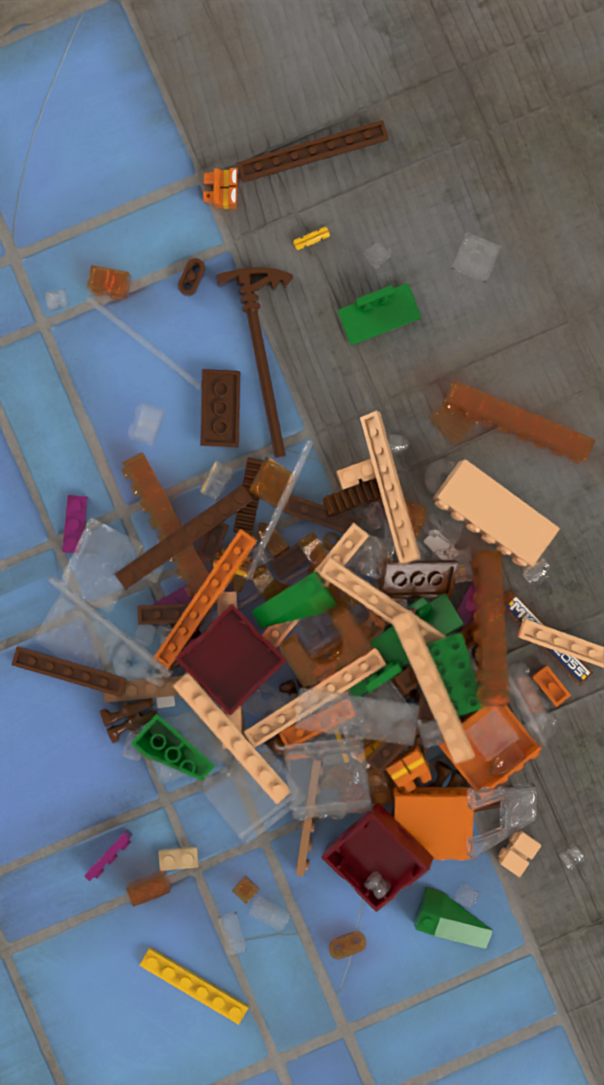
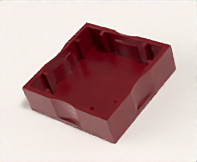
[175,604,287,716]
[321,803,434,912]

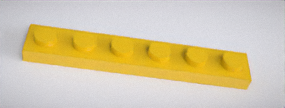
[139,947,249,1025]

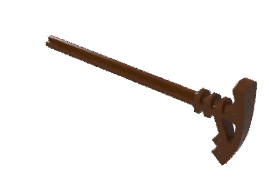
[216,267,293,458]

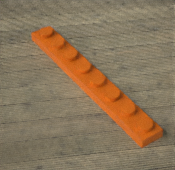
[153,529,258,669]

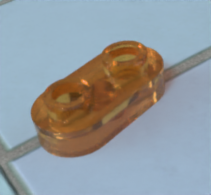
[329,931,367,959]

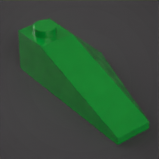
[251,570,337,628]
[130,714,215,781]
[413,887,492,949]

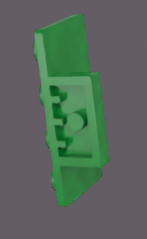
[338,283,421,346]
[381,594,464,636]
[334,625,410,699]
[426,633,485,716]

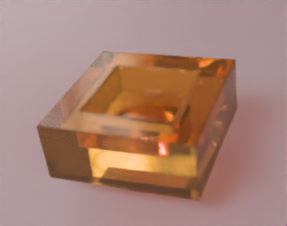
[232,875,260,904]

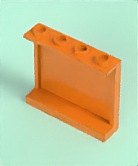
[435,691,542,798]
[394,787,474,861]

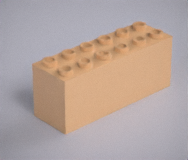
[432,459,560,567]

